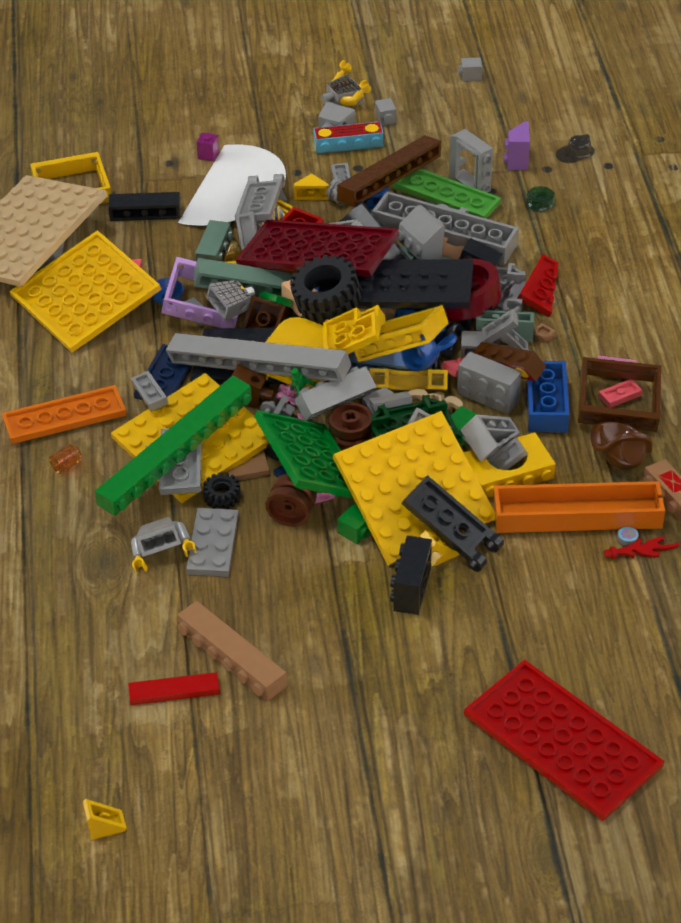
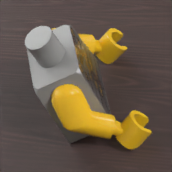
[321,60,371,107]

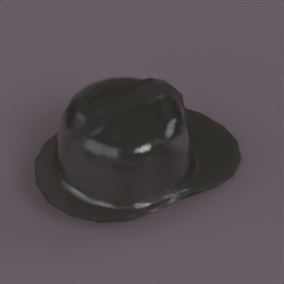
[556,134,595,163]

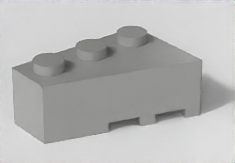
[461,415,520,461]

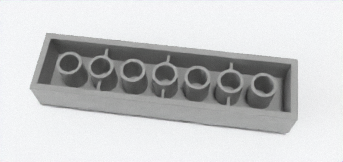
[372,191,519,265]

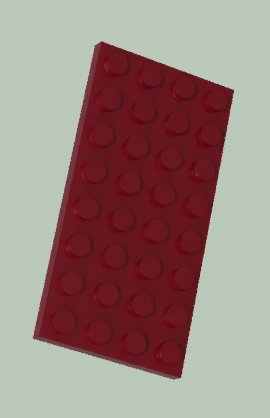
[236,220,400,277]

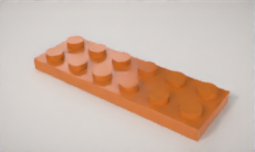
[1,385,127,444]

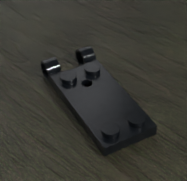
[401,475,504,572]

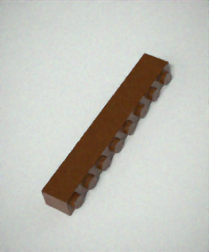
[337,135,441,207]

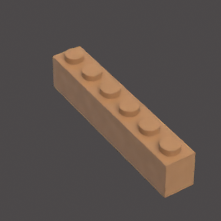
[177,601,287,701]

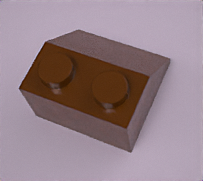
[242,295,293,328]

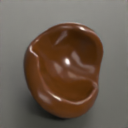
[590,421,653,470]

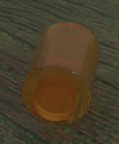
[49,444,81,474]

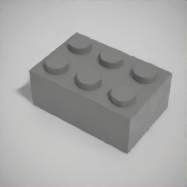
[457,352,521,414]

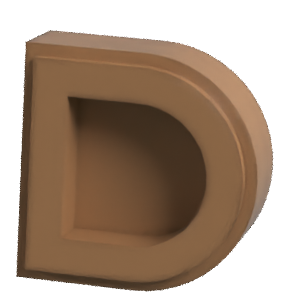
[533,323,557,343]

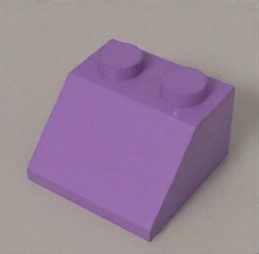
[504,121,530,170]

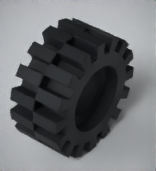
[203,472,241,509]

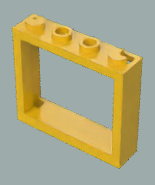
[30,152,111,204]
[354,305,449,362]

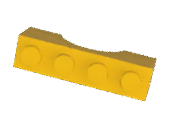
[369,368,448,392]

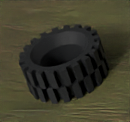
[290,255,362,323]

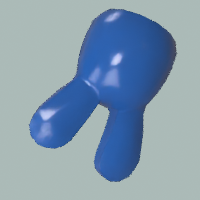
[401,334,457,372]

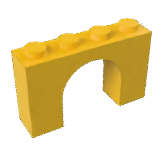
[463,432,556,498]

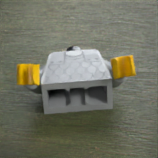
[131,517,197,574]

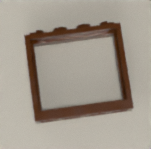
[578,357,662,432]

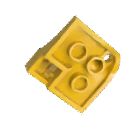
[323,305,386,355]

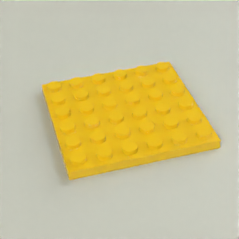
[9,230,162,353]
[111,373,269,503]
[333,411,495,566]

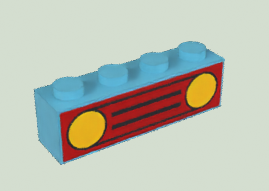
[313,121,384,154]

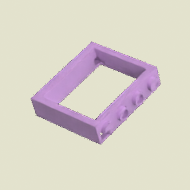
[161,257,238,328]

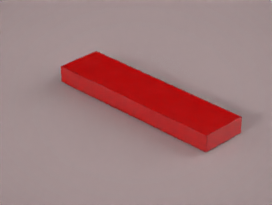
[128,672,220,705]

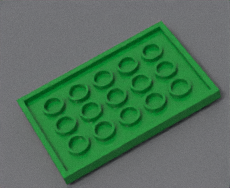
[254,410,354,500]

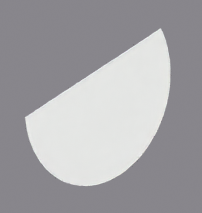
[178,144,286,226]

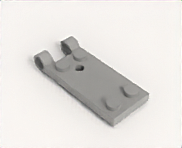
[235,174,285,222]

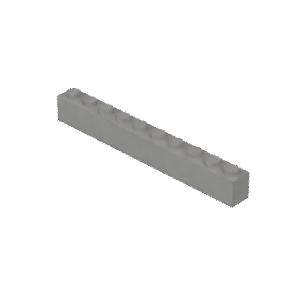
[166,333,351,382]

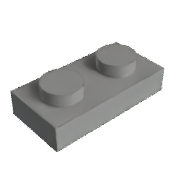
[487,437,528,470]

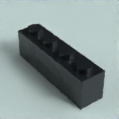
[108,192,181,221]

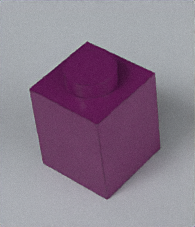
[197,133,219,161]

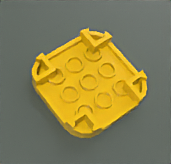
[260,317,349,390]

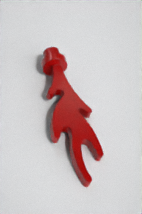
[604,536,680,559]

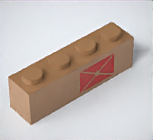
[643,459,681,524]

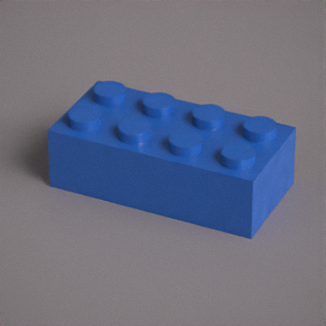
[526,361,569,432]

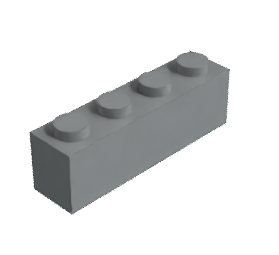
[294,366,377,420]

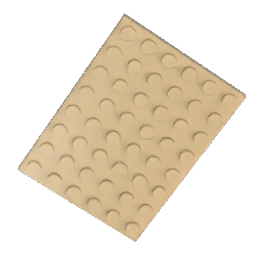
[0,175,107,287]

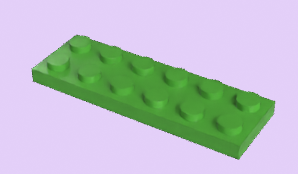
[393,168,501,219]

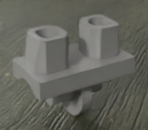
[260,395,295,417]

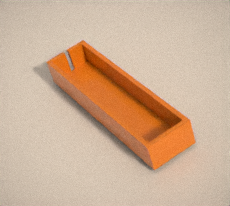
[493,481,665,533]

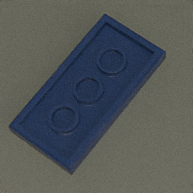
[134,344,193,400]

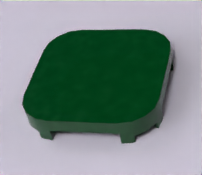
[371,395,463,449]

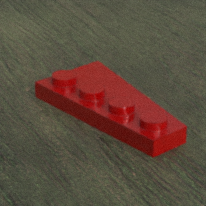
[517,254,559,317]

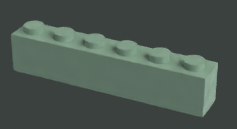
[194,258,293,297]

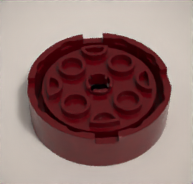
[444,259,502,321]

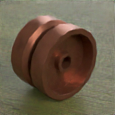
[329,403,372,451]
[265,474,317,527]

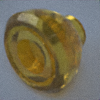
[223,240,242,262]

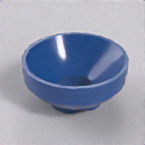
[152,278,184,305]

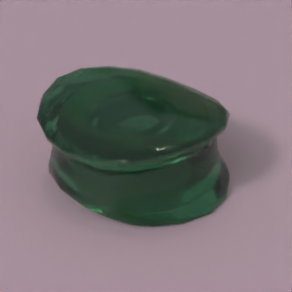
[526,186,556,211]

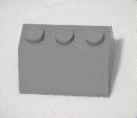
[397,205,445,259]

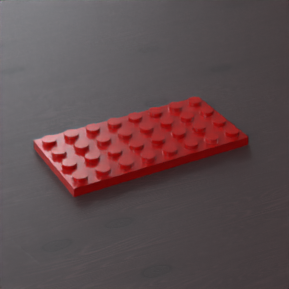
[464,659,664,821]

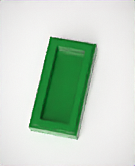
[259,291,293,307]

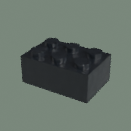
[390,535,432,615]

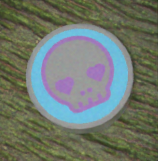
[617,527,639,546]

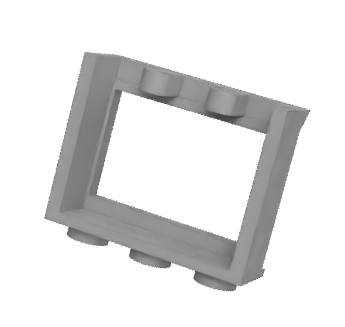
[449,129,493,193]

